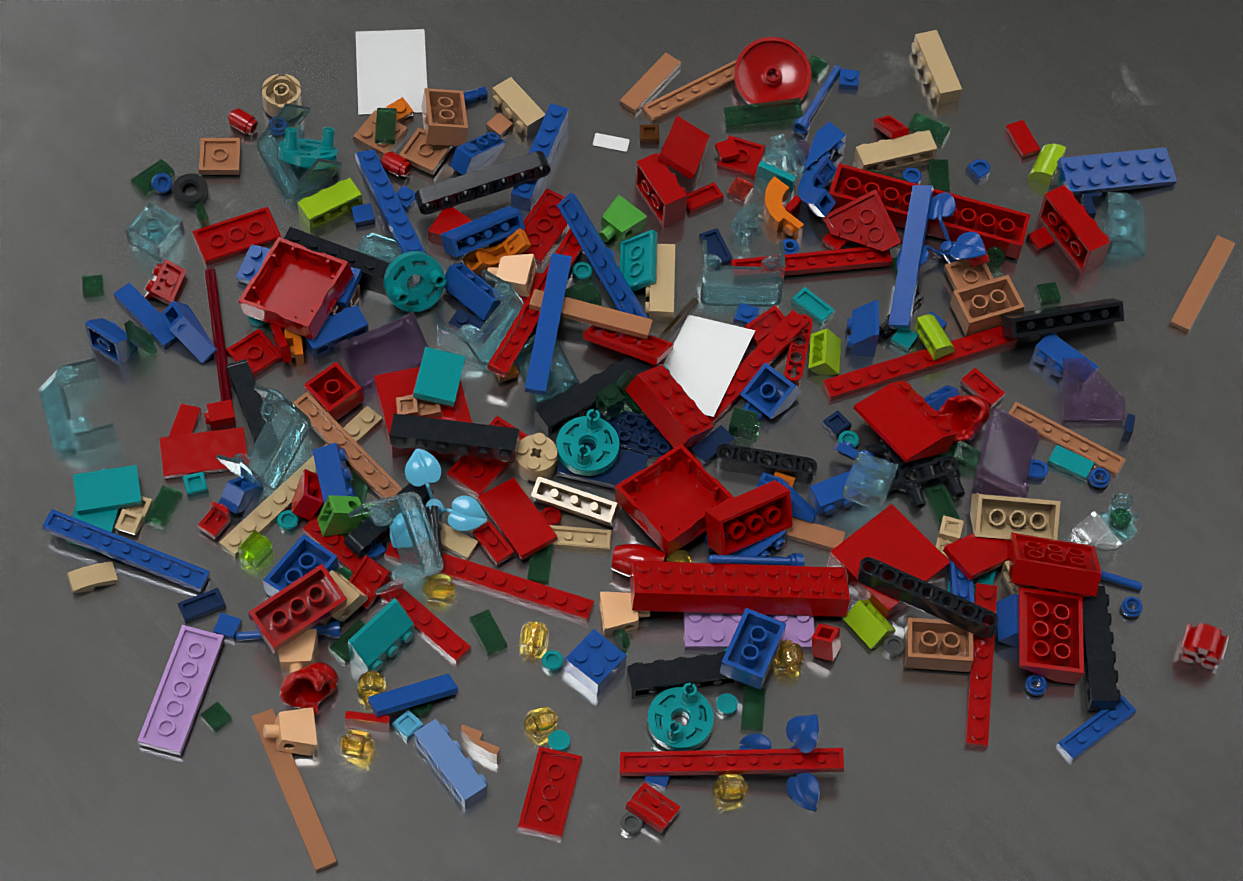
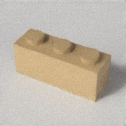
[491,77,545,137]

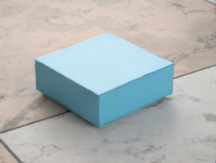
[392,710,423,741]

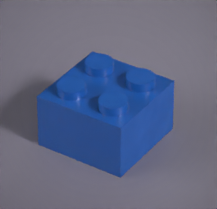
[564,629,627,696]

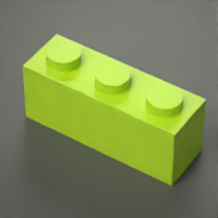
[297,178,363,231]

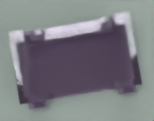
[334,312,428,392]
[971,407,1041,498]

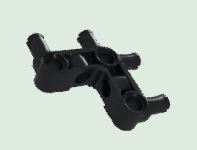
[863,439,965,510]

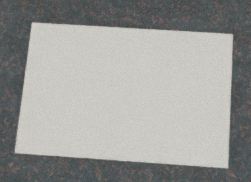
[356,29,427,115]
[664,315,755,417]

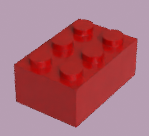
[635,153,688,227]

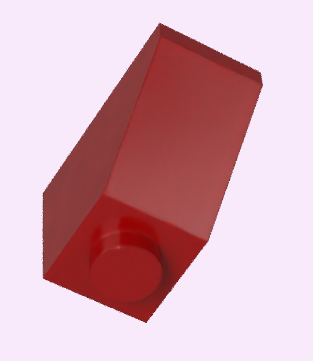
[292,469,323,521]

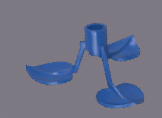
[896,192,987,269]
[739,714,820,810]

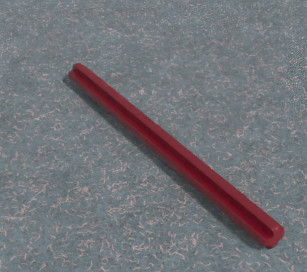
[205,268,233,405]

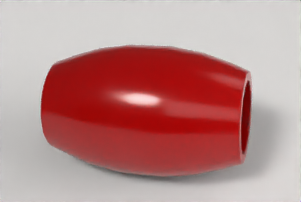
[612,544,666,577]

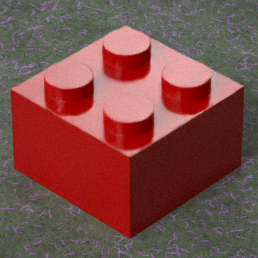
[303,362,364,421]

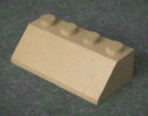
[970,493,1061,540]

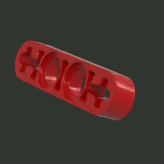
[784,314,813,385]

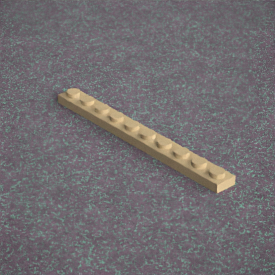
[219,406,383,558]

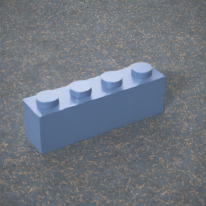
[414,719,488,809]

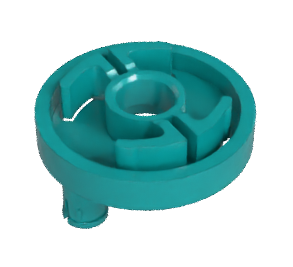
[278,127,338,170]
[383,251,447,312]
[556,409,619,476]
[647,683,714,751]

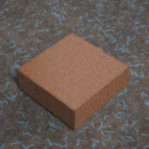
[486,112,513,138]

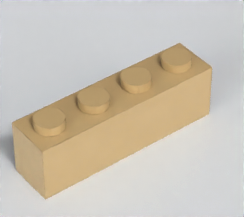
[911,30,962,105]
[854,130,937,173]
[645,244,675,323]
[531,476,620,527]

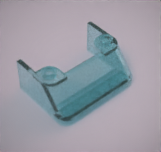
[257,103,342,199]
[700,240,785,307]
[437,269,525,369]
[39,358,118,457]
[216,385,311,491]
[348,492,443,595]

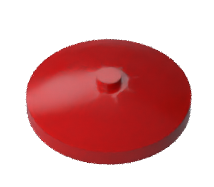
[734,37,811,113]

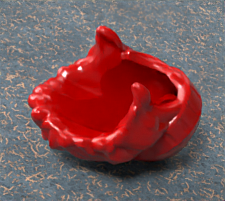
[937,395,990,443]
[280,662,339,715]

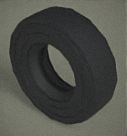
[172,173,209,207]

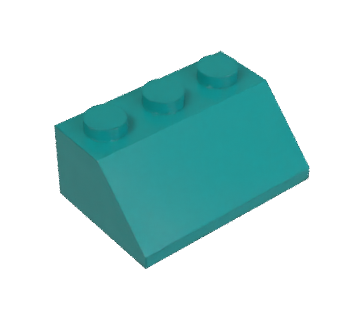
[348,598,414,676]

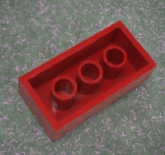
[1038,185,1110,274]
[625,365,714,448]
[705,480,793,555]
[248,564,347,653]

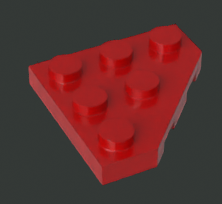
[823,189,902,252]

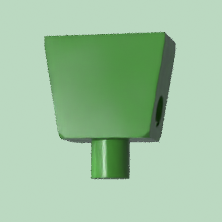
[599,195,647,242]
[317,495,372,537]

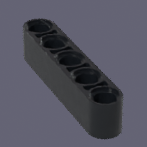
[226,359,279,454]
[714,444,817,484]
[344,483,434,558]

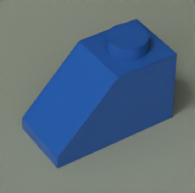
[218,474,264,514]

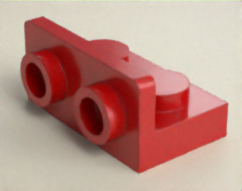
[144,259,187,305]

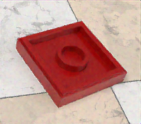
[717,135,766,180]
[226,328,282,378]

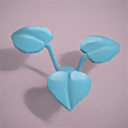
[390,449,487,548]

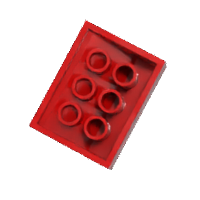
[853,380,957,462]
[1009,532,1102,597]
[1018,587,1084,684]

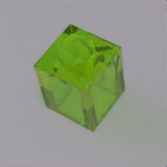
[238,530,273,569]

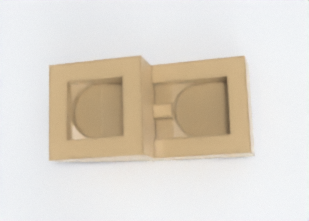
[114,496,153,535]
[935,515,964,558]
[67,562,118,593]

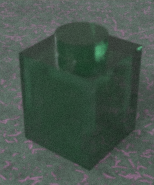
[595,383,625,420]
[728,407,761,441]

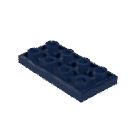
[600,404,673,460]
[557,443,648,489]

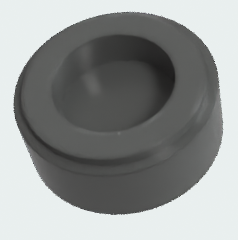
[882,635,905,658]
[620,812,643,836]

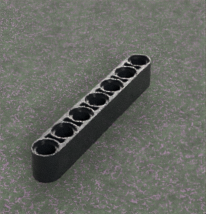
[414,151,551,215]
[857,557,998,638]

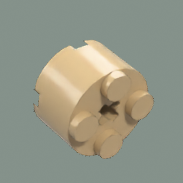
[262,74,303,120]
[515,433,557,483]

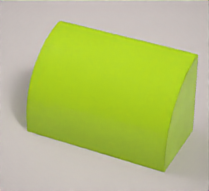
[1027,144,1066,187]
[914,314,955,360]
[808,328,841,376]
[843,599,896,649]

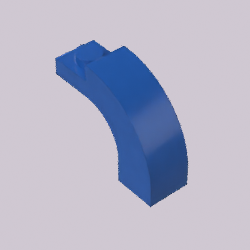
[798,156,837,217]

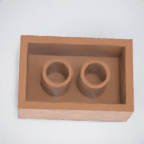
[421,88,468,146]
[950,275,1025,336]
[904,617,973,672]

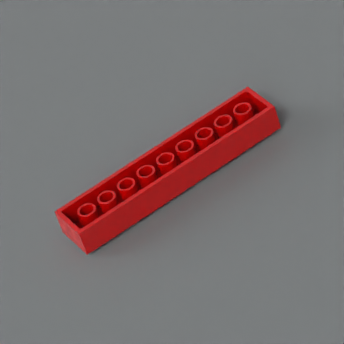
[829,163,1031,259]
[629,561,850,617]

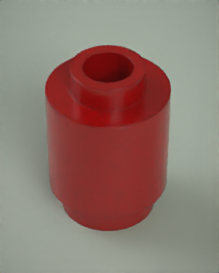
[228,108,258,135]
[381,151,412,177]

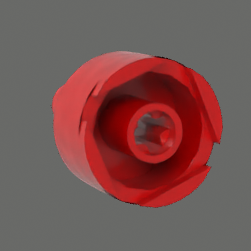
[1180,623,1229,670]

